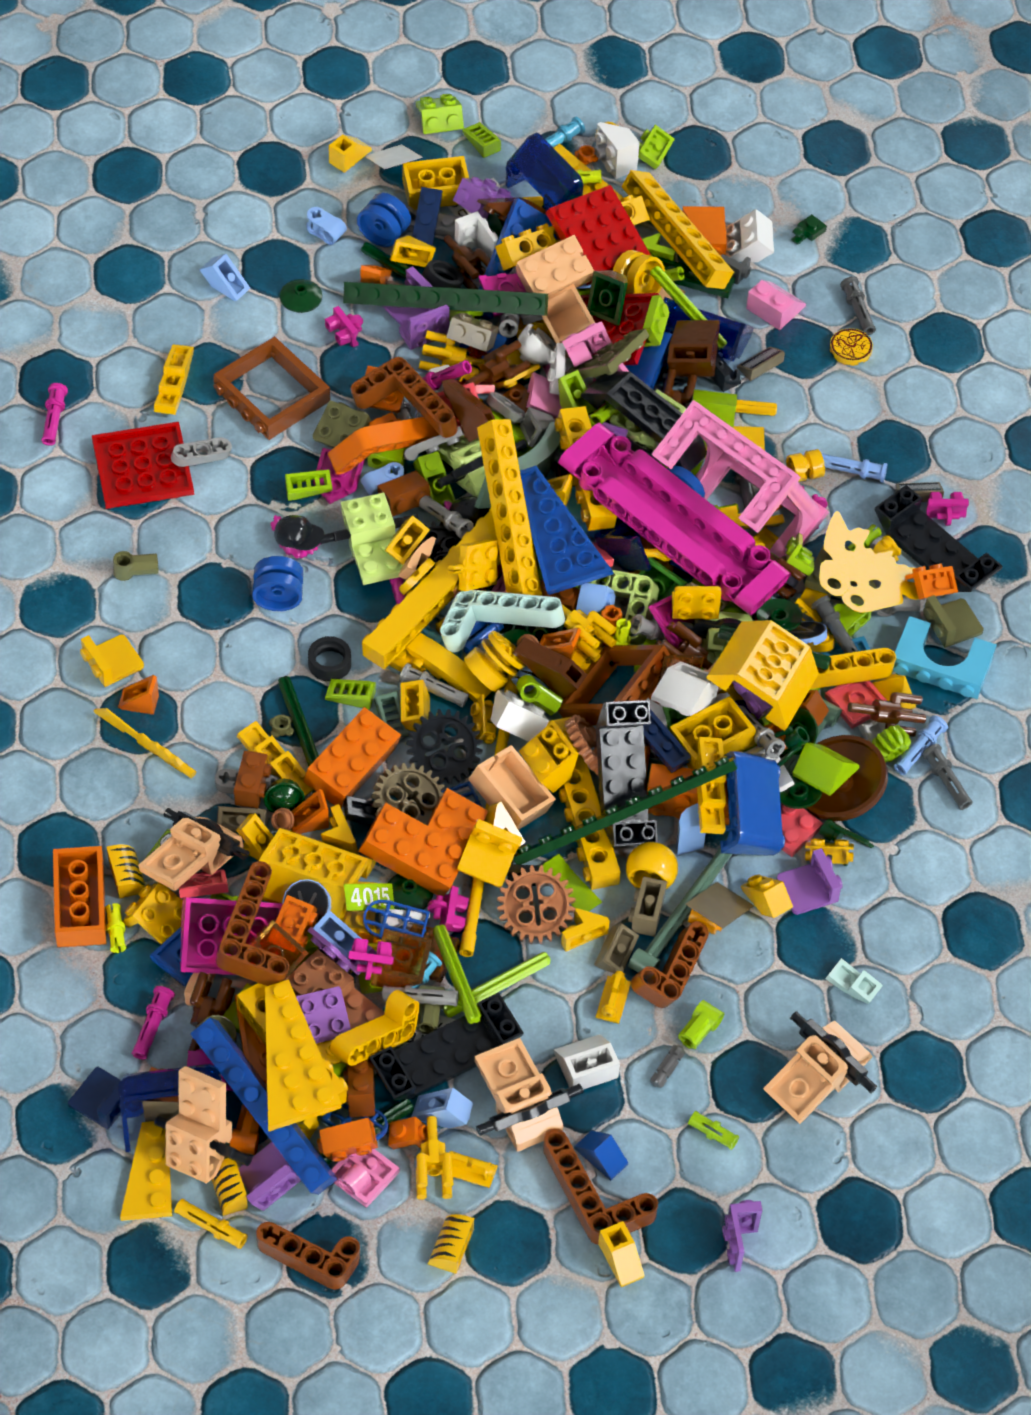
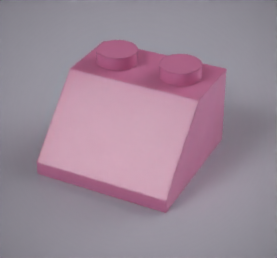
[746,280,806,330]

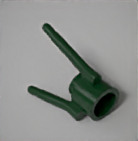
[774,726,809,767]
[819,819,874,866]

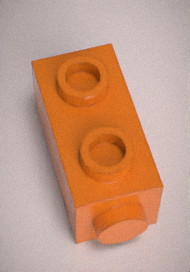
[317,1118,378,1162]

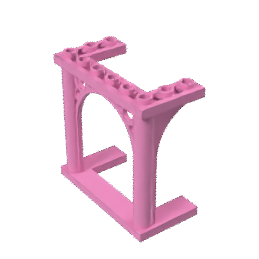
[651,400,829,558]

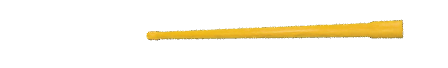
[459,674,518,957]

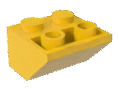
[519,721,579,793]

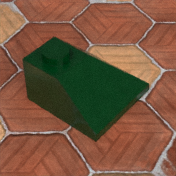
[587,270,628,325]

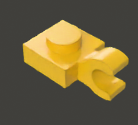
[389,649,425,672]

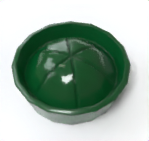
[263,778,305,813]

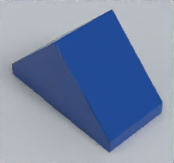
[574,1130,628,1181]

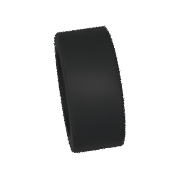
[422,260,464,288]
[308,636,351,681]

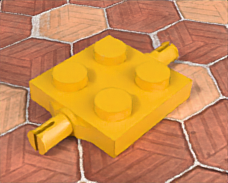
[447,539,501,591]

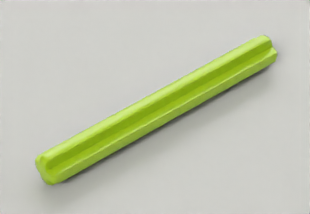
[650,266,727,350]
[433,924,481,1024]
[443,952,550,1018]

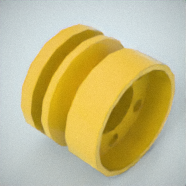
[464,631,526,693]

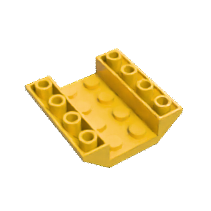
[706,620,819,731]
[250,828,376,920]

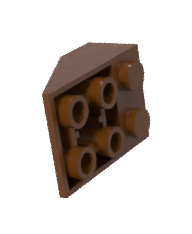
[667,320,720,377]

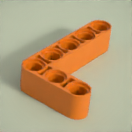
[328,417,439,475]

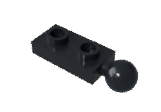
[344,796,411,825]

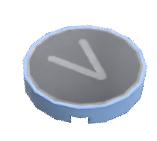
[788,621,827,645]
[282,879,332,928]

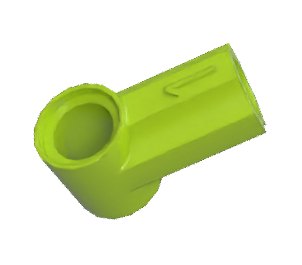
[516,675,563,716]
[678,1000,725,1049]

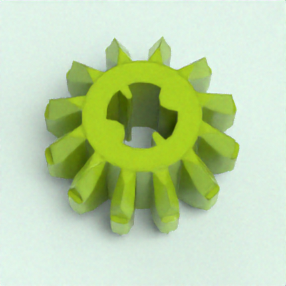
[871,725,911,762]

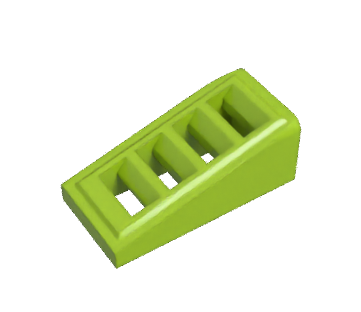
[462,122,501,158]
[285,469,332,501]
[325,679,376,710]

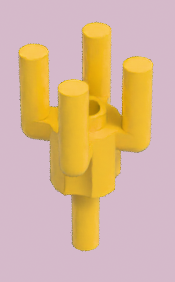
[418,330,483,371]
[562,604,617,662]
[415,1116,453,1200]

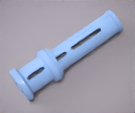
[822,453,888,483]
[894,715,948,775]

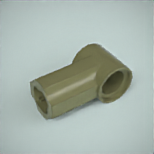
[113,551,158,581]
[416,985,445,1034]

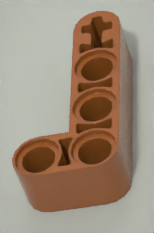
[631,921,709,1008]
[256,1222,360,1290]

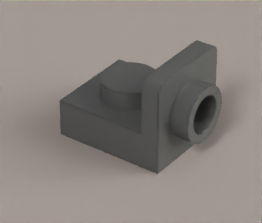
[721,254,751,285]

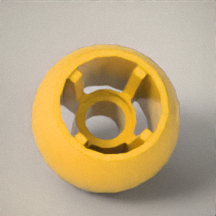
[626,842,678,890]

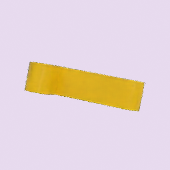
[330,990,419,1066]

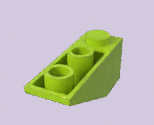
[413,451,456,521]

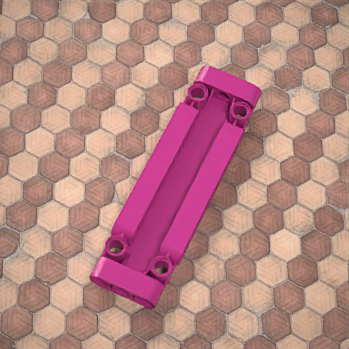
[558,422,791,616]

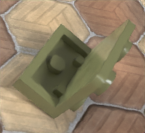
[312,400,372,448]
[923,595,984,648]

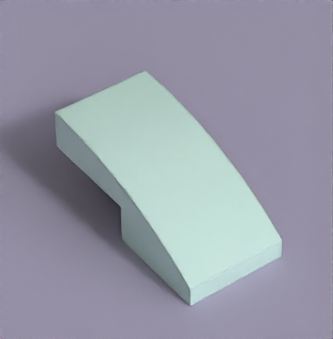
[825,958,883,1004]

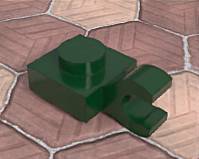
[791,215,827,245]

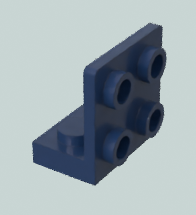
[68,1066,138,1130]

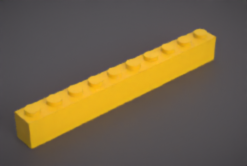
[362,508,499,670]

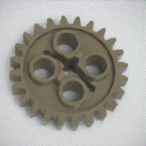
[371,763,445,825]

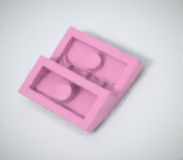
[526,372,562,420]

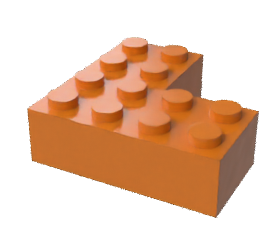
[358,788,489,897]

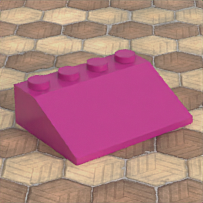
[180,897,283,975]

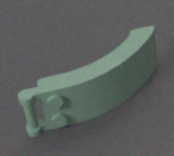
[475,421,563,508]

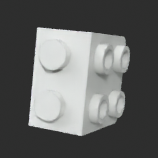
[548,343,593,395]

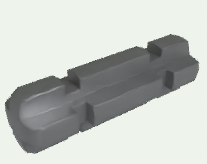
[650,1045,685,1088]

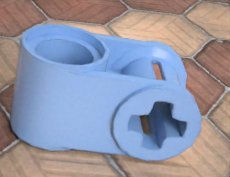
[307,207,347,245]
[361,462,404,496]

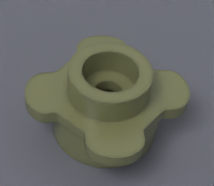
[269,715,294,738]

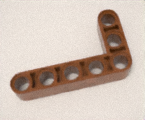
[351,357,458,438]
[216,861,290,986]
[543,1128,658,1244]

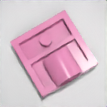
[562,321,611,367]
[331,1149,400,1208]

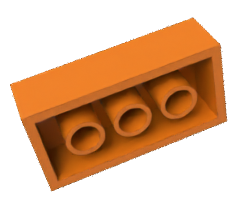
[303,707,401,809]
[647,763,729,825]
[53,846,107,948]

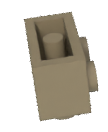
[446,313,499,352]
[628,876,667,937]

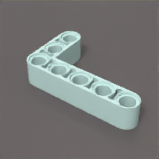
[440,590,565,653]

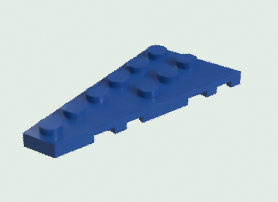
[479,198,557,320]
[520,466,614,595]

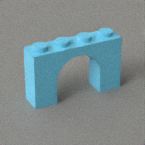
[893,616,997,699]

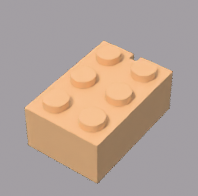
[516,235,594,297]
[541,284,595,358]
[468,745,556,830]

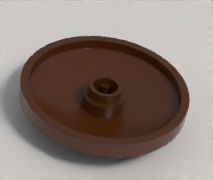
[804,735,888,821]

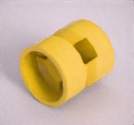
[786,449,825,482]

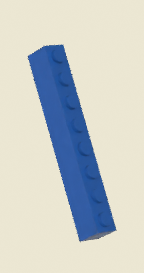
[190,1018,338,1195]

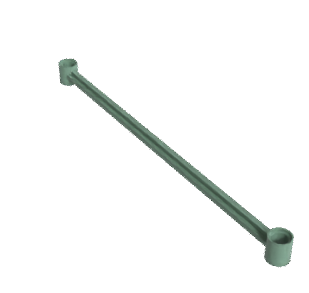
[628,699,842,972]

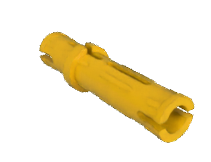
[174,1199,248,1249]

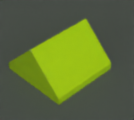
[693,389,737,428]
[793,743,859,796]

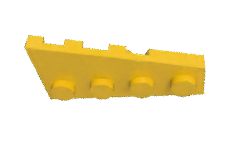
[120,1121,173,1221]

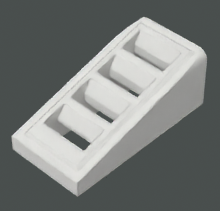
[378,909,430,930]

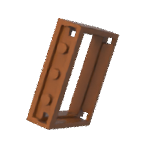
[213,336,330,440]
[558,645,675,726]

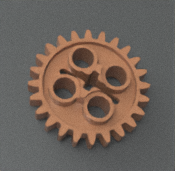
[565,714,598,776]
[497,865,576,944]

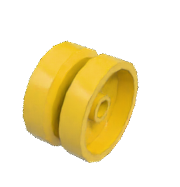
[613,250,665,294]

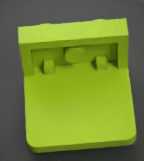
[415,94,464,134]
[643,295,670,347]

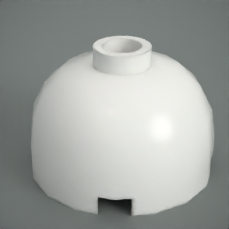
[518,324,556,366]

